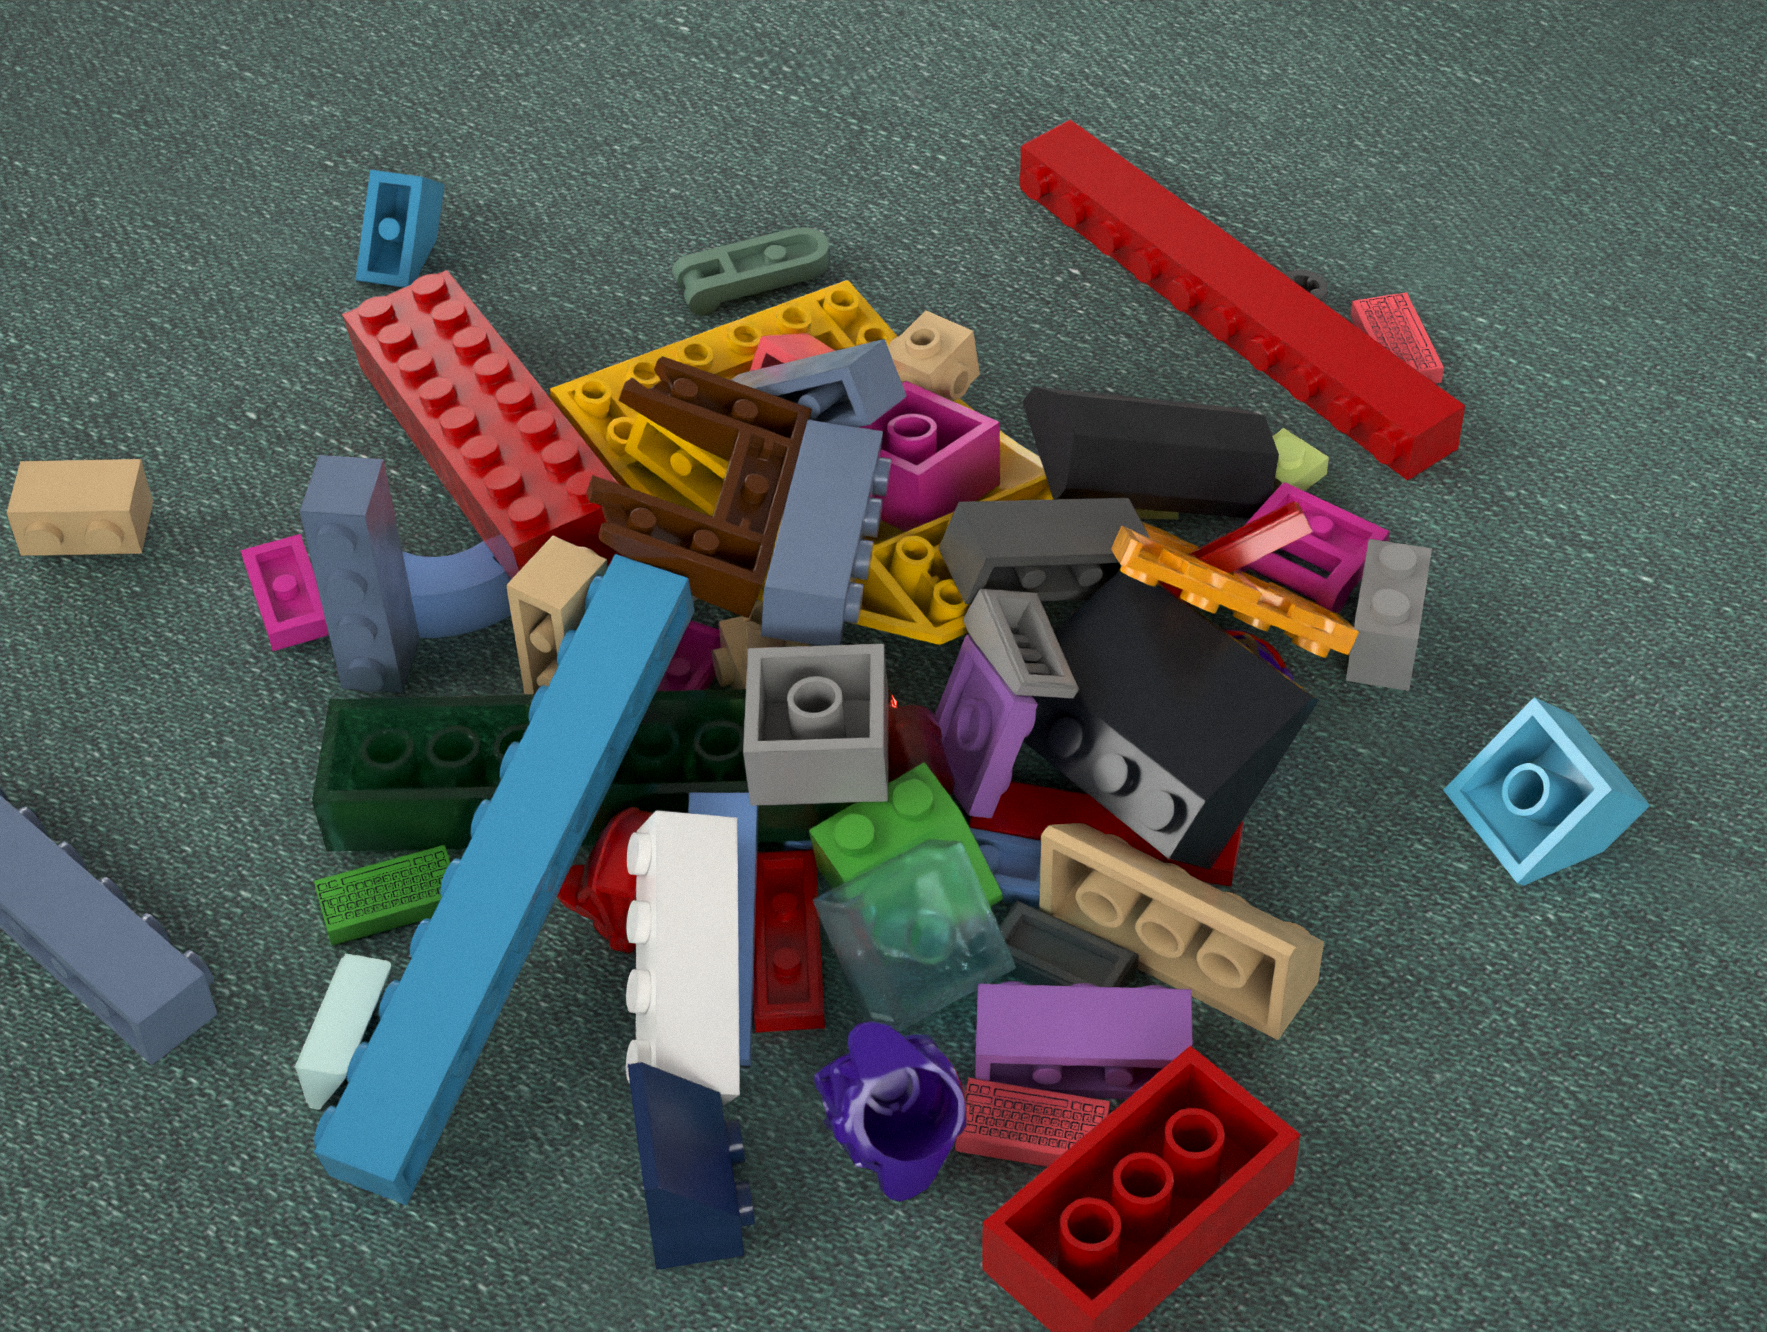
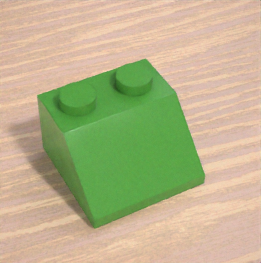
[809,762,1003,968]

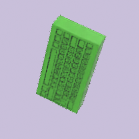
[314,845,450,946]

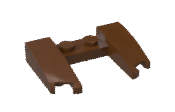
[586,356,812,618]

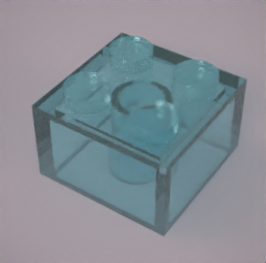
[812,839,1016,1032]

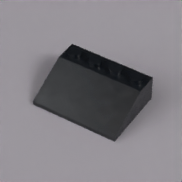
[1023,570,1319,869]

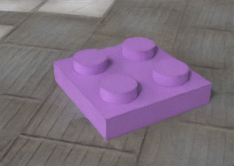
[923,634,1038,818]

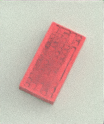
[1350,292,1444,384]
[955,1078,1110,1167]

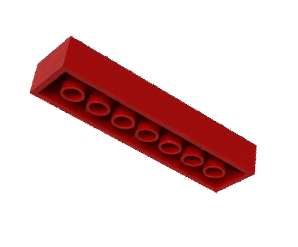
[342,270,625,579]

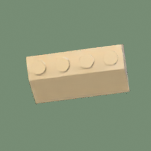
[1039,823,1324,1040]

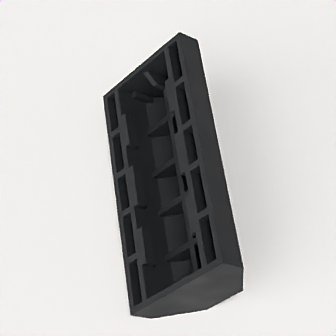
[1022,387,1279,519]

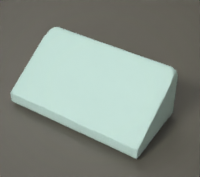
[295,954,392,1110]

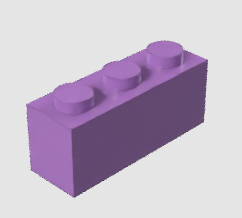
[975,981,1193,1099]

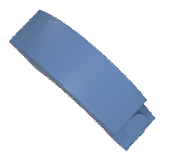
[402,541,511,638]

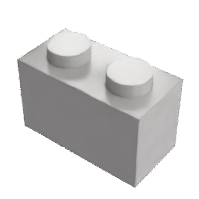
[1345,539,1432,691]

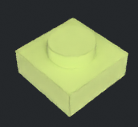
[1272,428,1329,494]

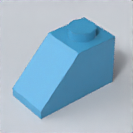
[355,170,445,288]

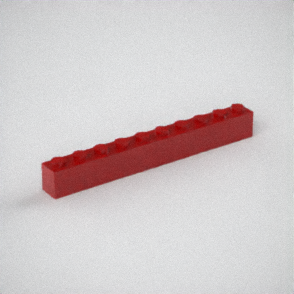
[1019,119,1465,481]

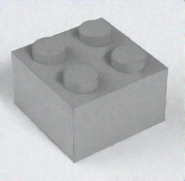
[743,644,888,806]

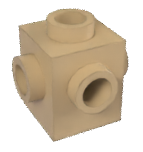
[888,311,980,401]

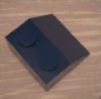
[627,1062,755,1270]

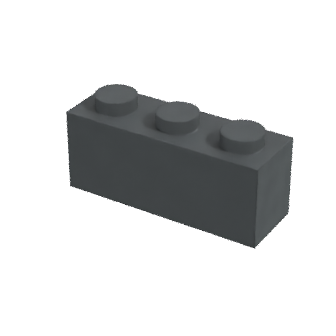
[939,498,1150,604]

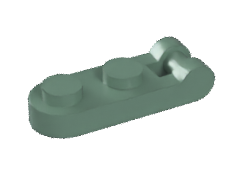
[672,227,830,316]

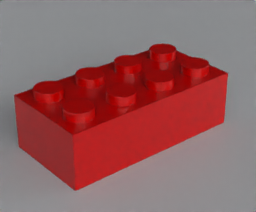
[982,1045,1301,1332]

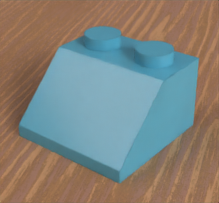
[1443,697,1650,886]

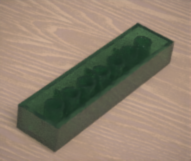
[312,689,856,852]

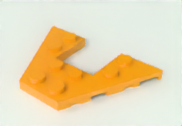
[1111,522,1359,658]

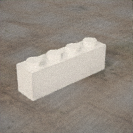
[626,811,740,1106]

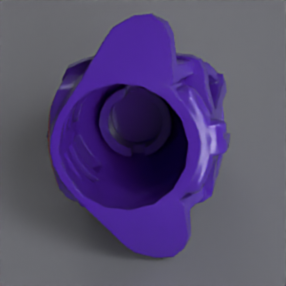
[814,1021,967,1202]

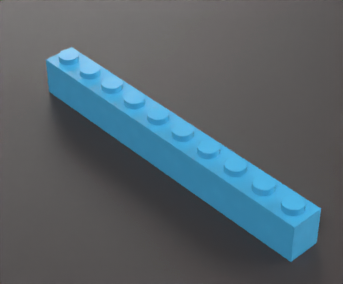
[314,554,695,1206]

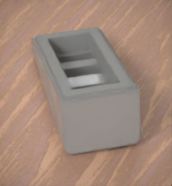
[963,589,1079,698]

